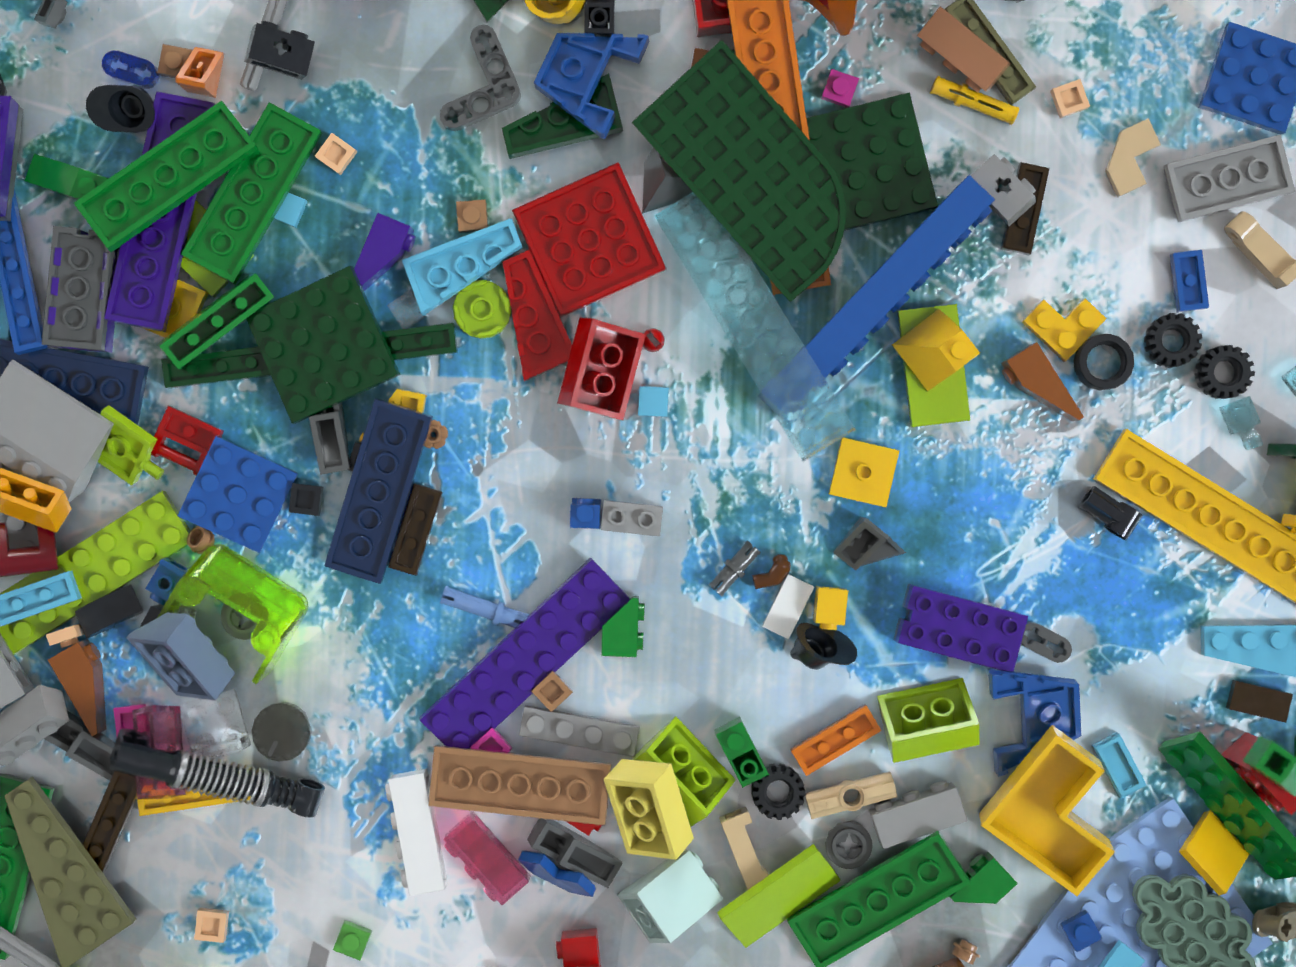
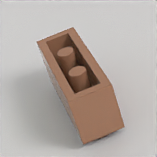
[917,6,1011,92]

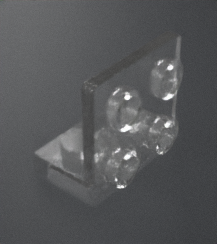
[178,689,251,760]

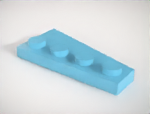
[402,218,523,316]
[1200,624,1296,677]

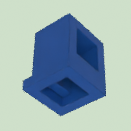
[570,498,601,529]
[145,557,195,605]

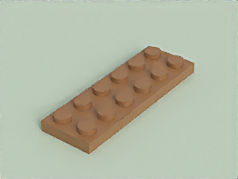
[428,745,612,825]

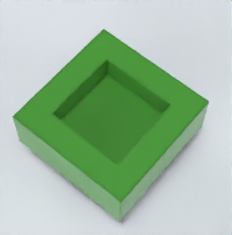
[333,920,372,961]

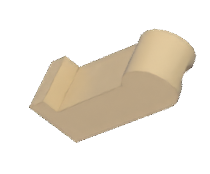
[1224,211,1296,289]
[719,806,769,890]

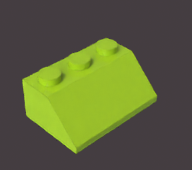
[877,678,980,763]
[632,717,736,827]

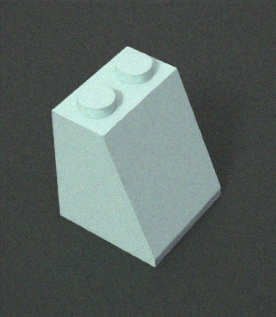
[617,850,723,943]

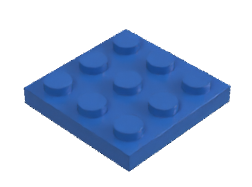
[1198,22,1296,135]
[177,435,298,553]

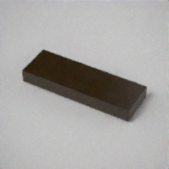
[1001,162,1050,255]
[388,483,443,576]

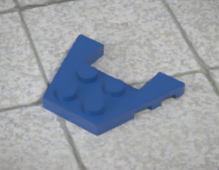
[534,33,650,139]
[988,669,1081,777]

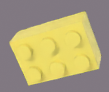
[603,759,694,860]

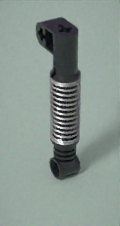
[110,729,325,818]

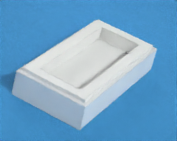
[762,574,814,639]

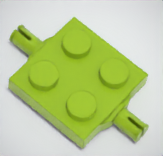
[98,405,165,486]

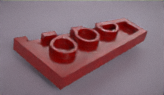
[503,250,572,381]

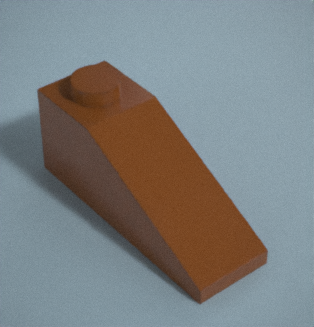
[1001,342,1084,421]
[48,639,106,736]

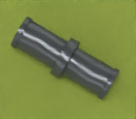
[708,541,761,597]

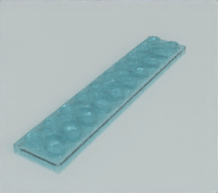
[654,192,855,461]

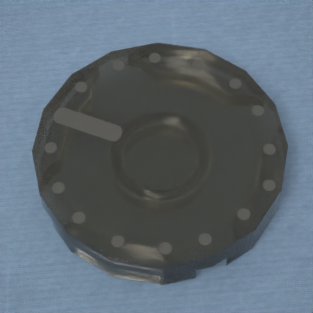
[251,702,312,762]

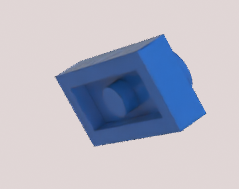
[1170,250,1209,313]

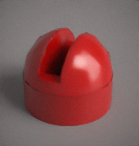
[643,328,665,352]

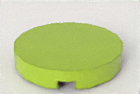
[453,280,512,339]

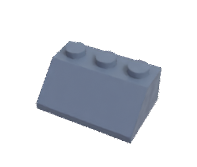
[126,613,235,701]

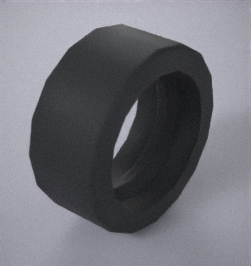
[1074,334,1135,391]

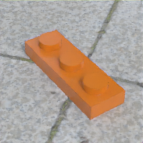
[790,704,882,776]

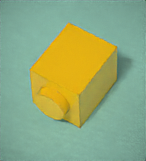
[813,586,848,630]

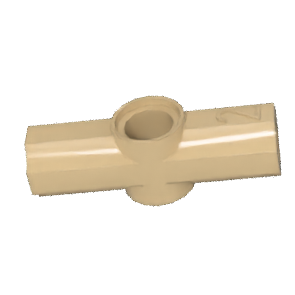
[805,771,897,819]

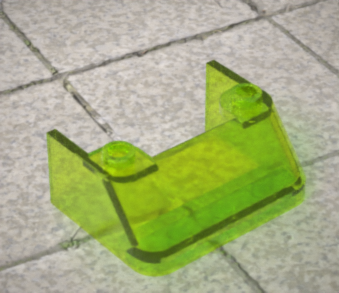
[157,544,309,684]

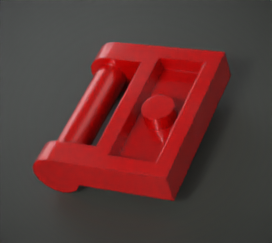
[151,406,224,476]

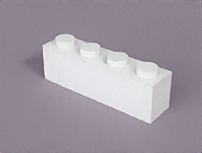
[385,768,448,896]

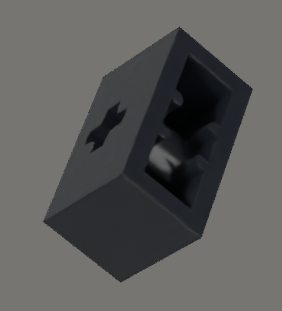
[244,21,315,80]

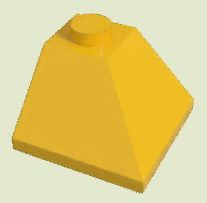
[892,309,980,391]

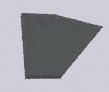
[642,148,694,213]
[833,517,906,570]

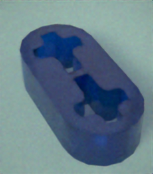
[101,50,160,89]

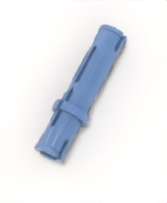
[440,586,529,628]

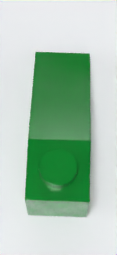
[24,154,109,200]

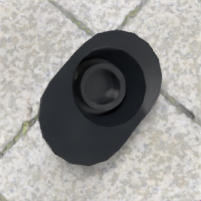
[86,85,155,133]
[790,623,857,670]

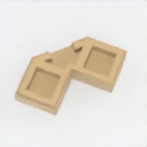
[1105,118,1161,198]

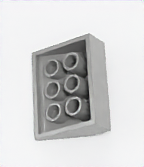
[0,360,114,502]

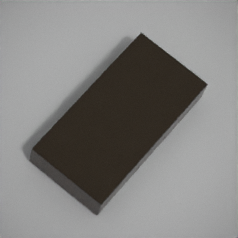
[1226,680,1293,723]

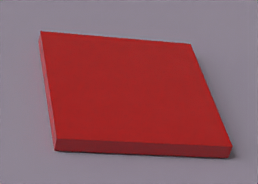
[512,162,667,318]

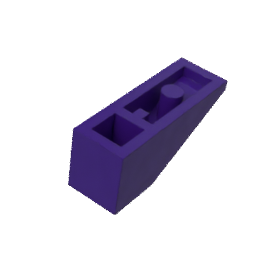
[354,212,416,291]

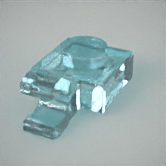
[1219,396,1263,450]

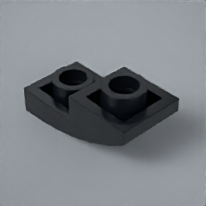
[584,0,615,34]
[75,584,143,639]

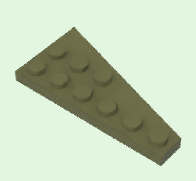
[5,776,136,967]

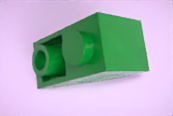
[601,596,645,657]
[714,717,769,788]
[1242,736,1296,797]
[949,852,1018,904]

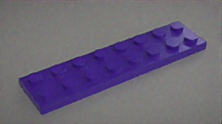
[104,91,215,332]
[419,558,630,749]

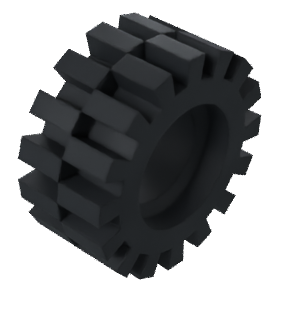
[1144,313,1202,368]
[1194,345,1255,399]
[751,763,805,820]

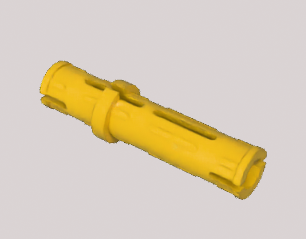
[930,75,1019,125]

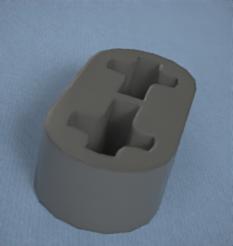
[1021,622,1072,663]

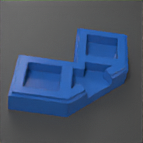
[518,851,596,897]

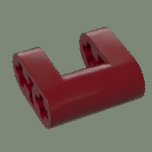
[0,522,59,577]

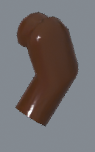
[753,554,791,589]

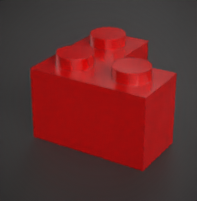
[556,928,601,967]

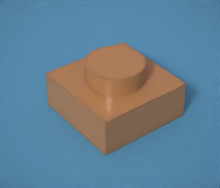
[157,44,193,78]
[456,200,488,233]
[531,671,573,712]

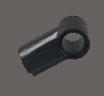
[1079,486,1143,541]

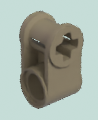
[1252,902,1296,942]

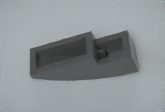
[309,402,350,475]
[44,711,115,780]
[527,818,623,888]

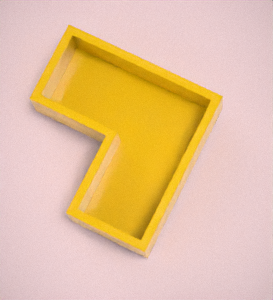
[979,725,1115,896]

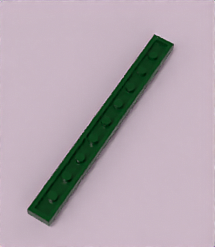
[161,323,458,389]

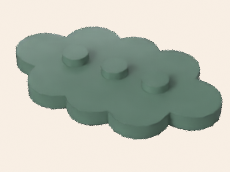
[1132,874,1256,967]

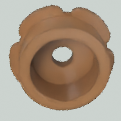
[424,420,448,449]
[187,526,215,554]
[951,939,980,965]

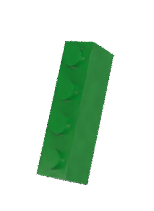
[157,273,274,370]

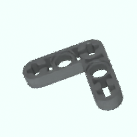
[440,25,521,131]

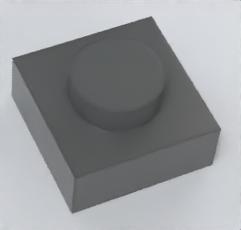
[34,0,68,29]

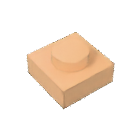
[1050,79,1090,119]
[315,133,357,175]
[46,624,84,648]
[194,908,229,943]

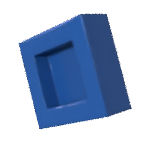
[1060,910,1102,952]

